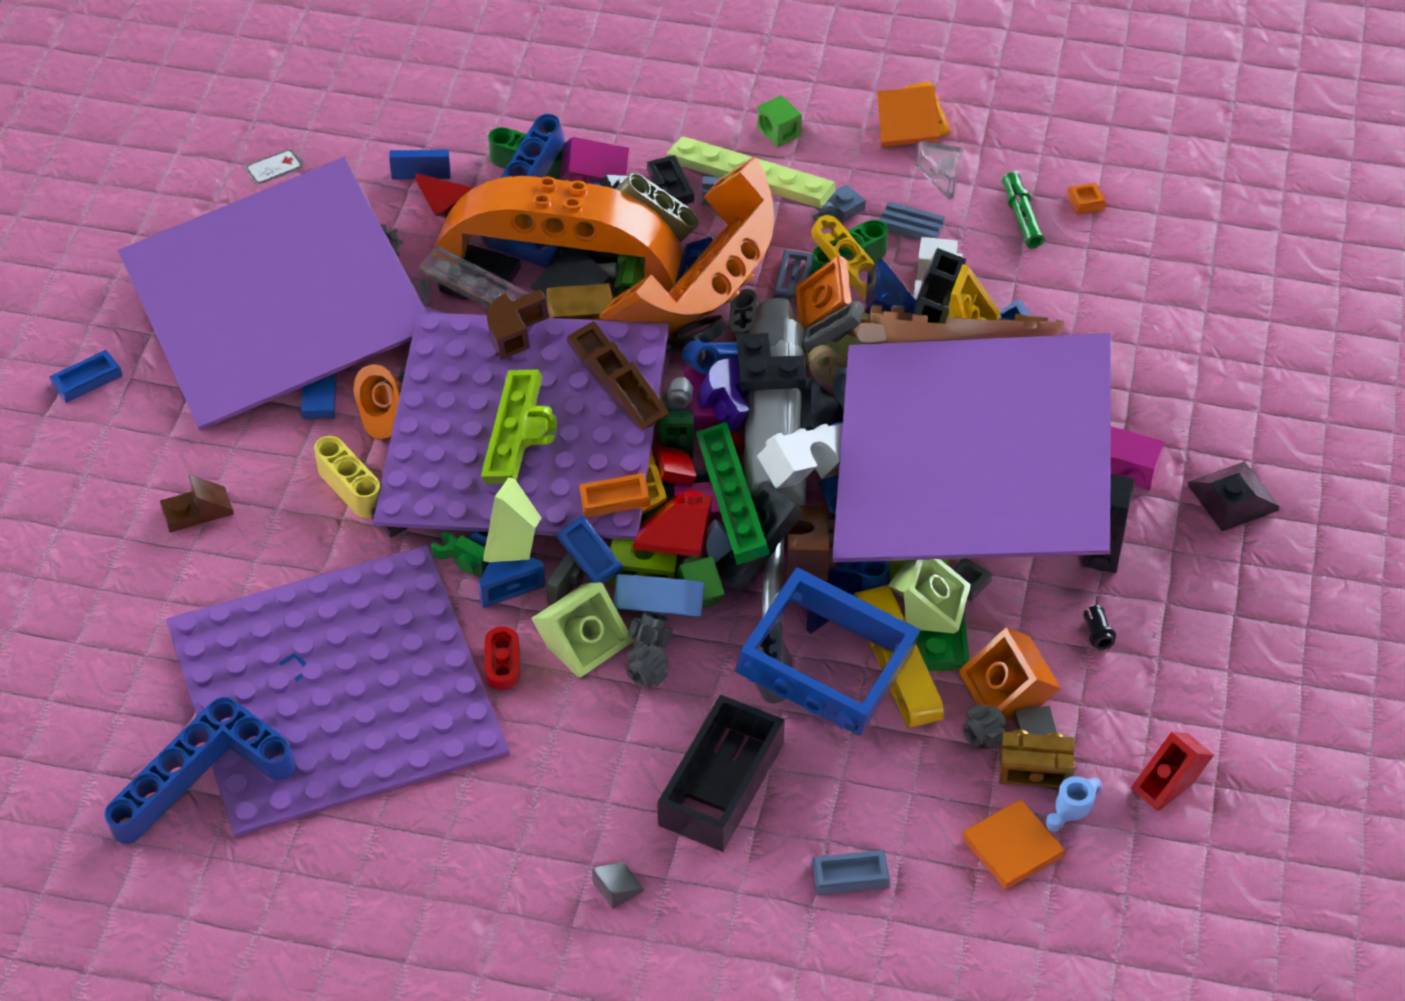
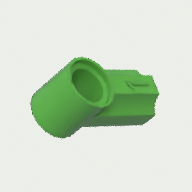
[614,254,645,296]

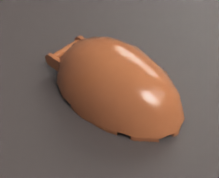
[847,306,1064,344]

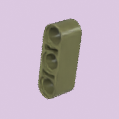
[616,173,699,243]

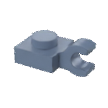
[813,184,866,221]

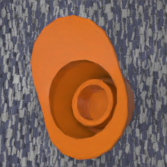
[353,364,402,440]

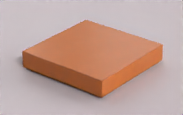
[877,85,940,147]
[795,255,852,330]
[962,799,1065,890]

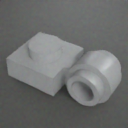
[654,377,693,434]

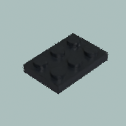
[703,481,804,592]

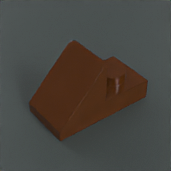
[160,475,234,532]

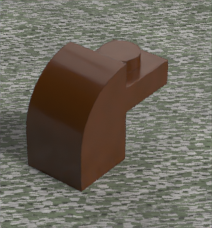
[487,289,549,360]

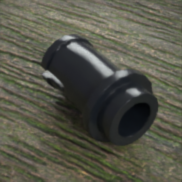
[1083,605,1116,650]

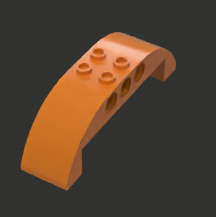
[599,156,774,335]
[432,176,683,291]

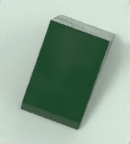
[660,409,694,459]

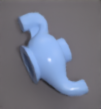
[1046,776,1102,833]

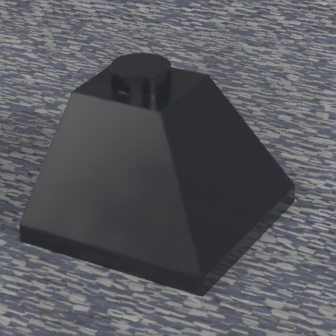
[1188,461,1280,531]

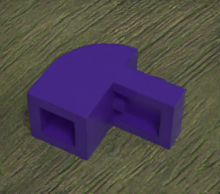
[697,357,749,431]

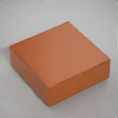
[1067,182,1106,215]

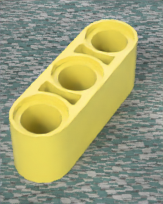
[314,436,380,519]

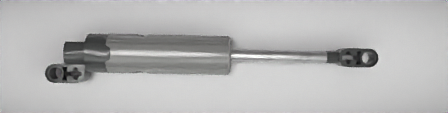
[729,289,807,703]

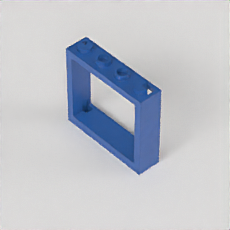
[735,568,920,736]

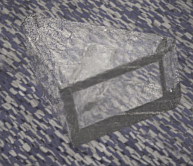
[916,141,964,200]

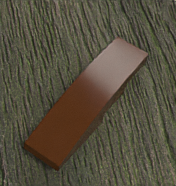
[567,320,669,431]

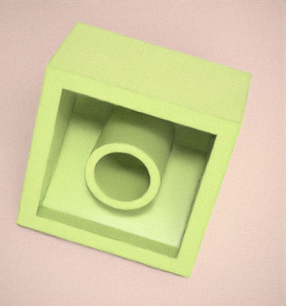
[531,582,634,677]

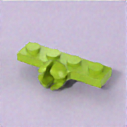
[481,369,557,484]

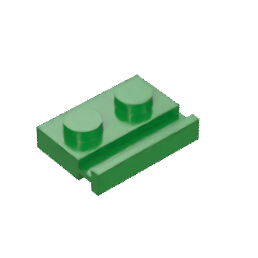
[916,612,970,671]

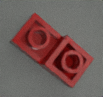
[652,444,696,487]

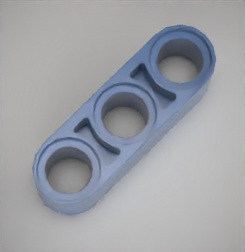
[613,574,705,617]

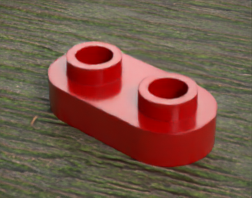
[484,626,520,690]

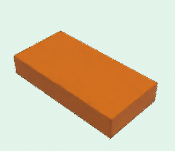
[578,473,651,518]

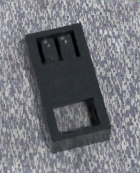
[657,694,785,852]

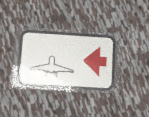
[242,147,306,186]

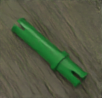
[1002,171,1045,248]

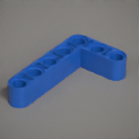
[481,113,565,267]
[104,697,296,843]

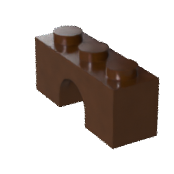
[786,505,835,581]

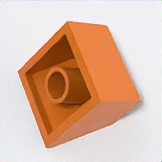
[958,627,1061,720]

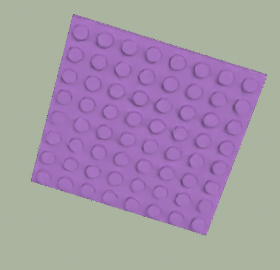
[118,157,427,431]
[373,312,669,540]
[832,333,1111,562]
[166,545,510,838]

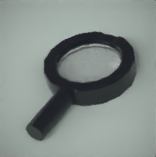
[665,315,727,353]

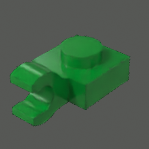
[431,531,489,578]

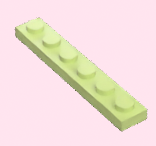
[667,136,836,209]

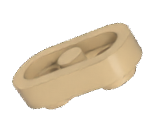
[806,345,848,387]

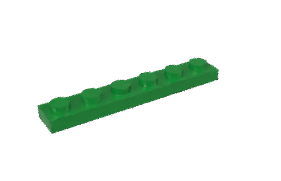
[696,422,770,565]

